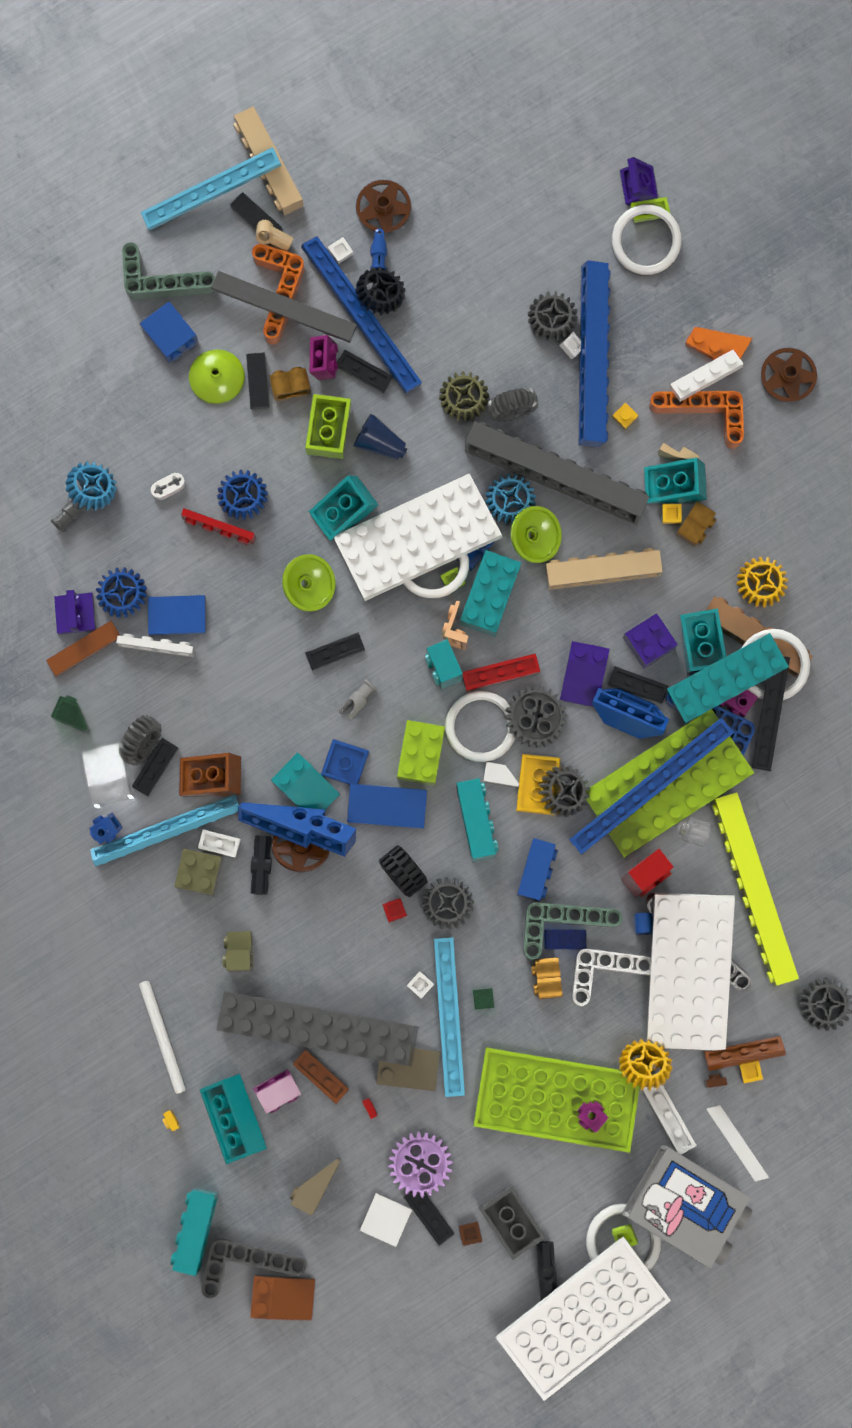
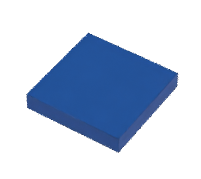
[321,739,369,785]

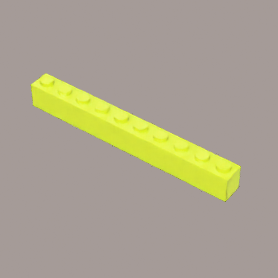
[711,792,799,986]

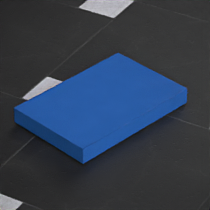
[148,595,206,635]

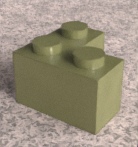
[222,931,253,972]

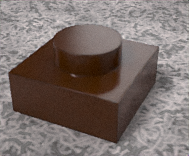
[704,1074,727,1088]
[459,1221,482,1246]

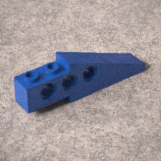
[238,802,356,857]

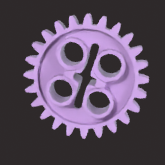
[388,1132,453,1198]

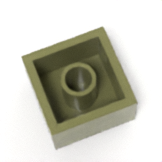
[174,849,223,897]

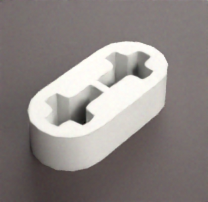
[151,473,185,500]

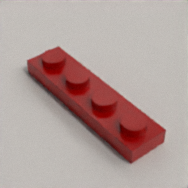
[181,508,256,545]
[462,653,541,692]

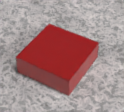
[382,898,407,923]
[362,1098,378,1119]

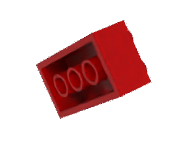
[621,848,674,898]

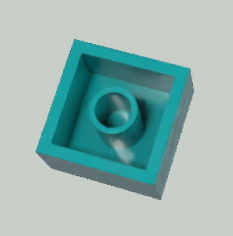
[424,639,463,690]

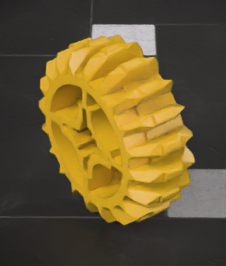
[736,556,788,608]
[619,1038,672,1092]

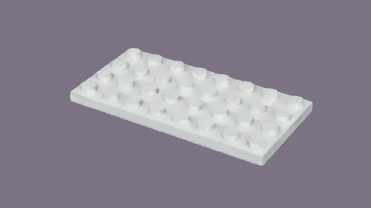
[334,473,502,601]
[646,893,735,1050]
[496,1237,671,1401]

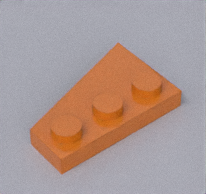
[685,327,752,360]

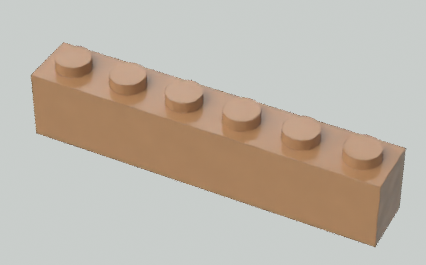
[706,596,813,678]

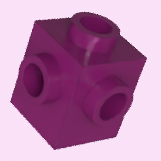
[577,1101,609,1133]

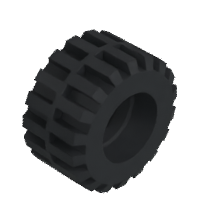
[379,845,428,898]

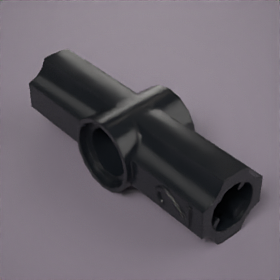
[251,835,272,895]
[536,1241,557,1301]

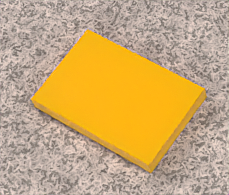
[516,754,561,816]

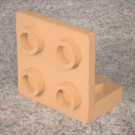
[442,601,469,651]

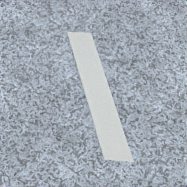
[706,1105,769,1181]

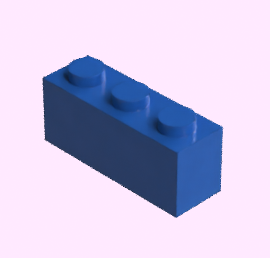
[517,838,558,902]

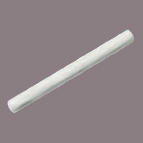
[139,981,186,1094]

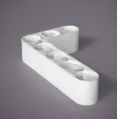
[572,949,651,1006]

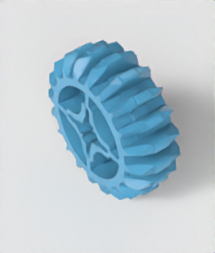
[65,461,117,511]
[485,474,536,524]

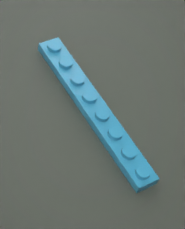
[141,147,282,230]
[90,795,239,867]
[434,938,465,1097]

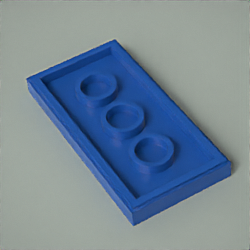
[347,783,427,829]

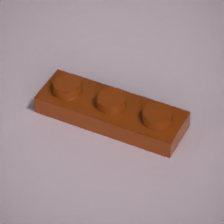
[292,1049,349,1104]

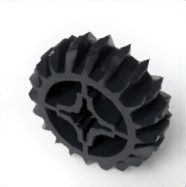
[355,266,406,316]

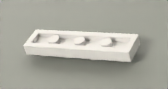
[670,350,743,402]
[116,634,195,657]
[642,1085,697,1154]

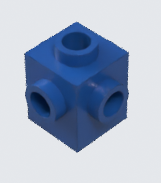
[89,812,123,844]

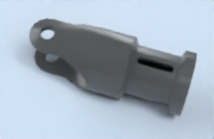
[51,498,86,532]

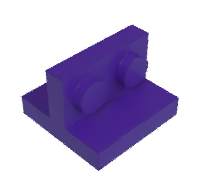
[620,157,658,206]
[54,590,96,635]

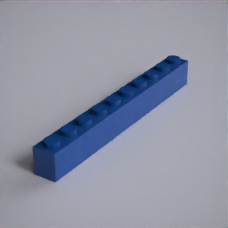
[578,260,611,448]

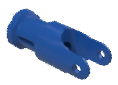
[370,228,387,270]

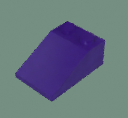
[560,641,610,707]

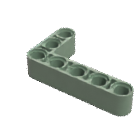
[122,242,215,300]
[523,903,623,960]

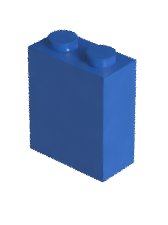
[139,302,198,363]

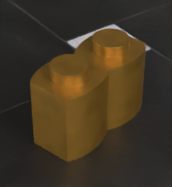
[269,366,311,401]
[676,501,717,547]
[531,957,563,1000]

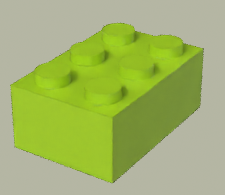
[305,394,352,459]
[397,720,445,786]

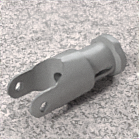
[339,679,378,721]

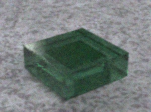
[473,988,494,1010]

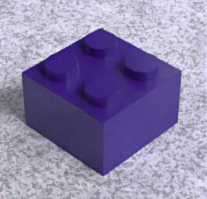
[623,613,678,669]

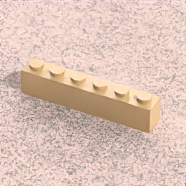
[233,106,303,215]
[545,548,663,590]

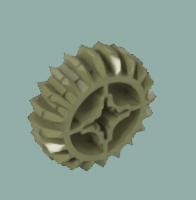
[439,371,489,422]

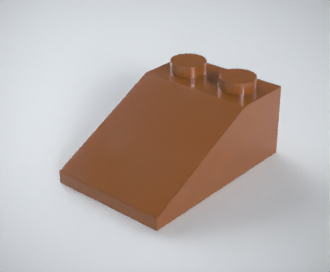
[179,753,241,796]
[250,1274,315,1320]

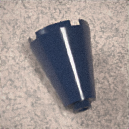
[353,414,407,460]

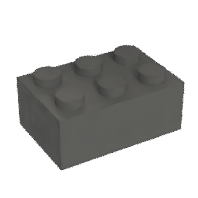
[479,1185,546,1260]

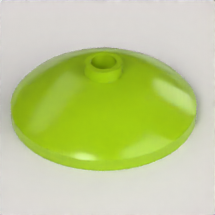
[189,349,245,404]
[511,506,562,563]
[282,554,335,611]

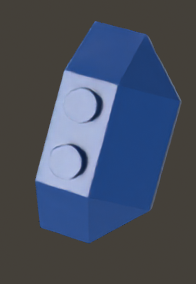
[592,688,669,739]

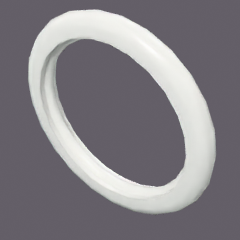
[612,205,682,275]
[403,554,469,598]
[742,629,811,700]
[445,691,516,762]
[586,1204,661,1271]

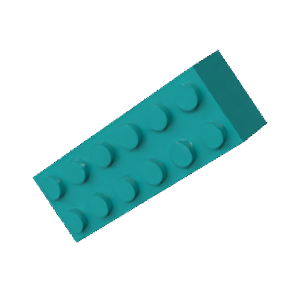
[666,633,789,723]

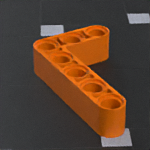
[252,244,305,345]
[649,391,744,449]

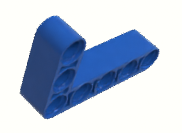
[665,694,755,756]

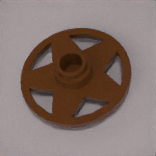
[356,180,411,233]
[761,348,817,403]
[272,835,330,872]

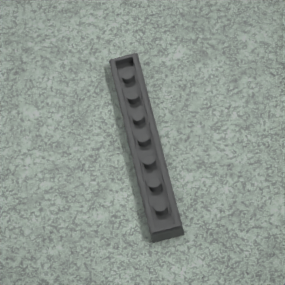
[211,271,357,343]

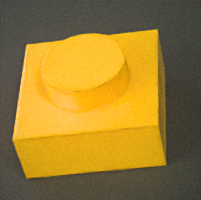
[612,403,639,430]
[662,504,682,524]
[739,1061,763,1084]
[162,1110,181,1131]

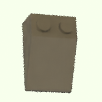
[376,1049,440,1091]
[289,1158,341,1216]

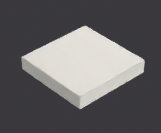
[360,1193,412,1247]

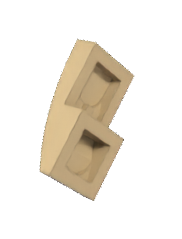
[658,443,700,462]

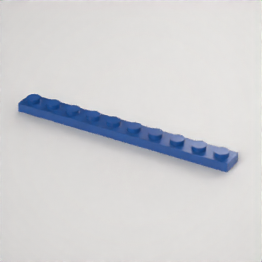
[301,236,422,394]
[569,718,734,855]

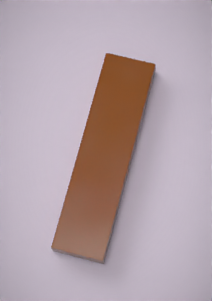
[46,621,121,677]
[704,1036,786,1071]

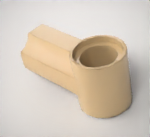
[256,220,293,251]

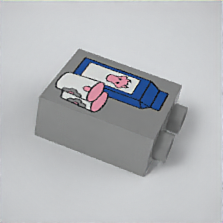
[621,1145,752,1269]

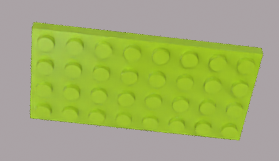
[586,709,754,858]
[473,1047,640,1153]

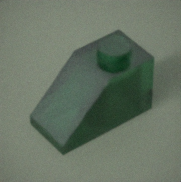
[51,695,90,734]

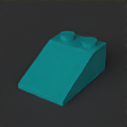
[644,458,707,504]
[308,475,379,541]
[680,608,726,673]
[271,752,340,810]

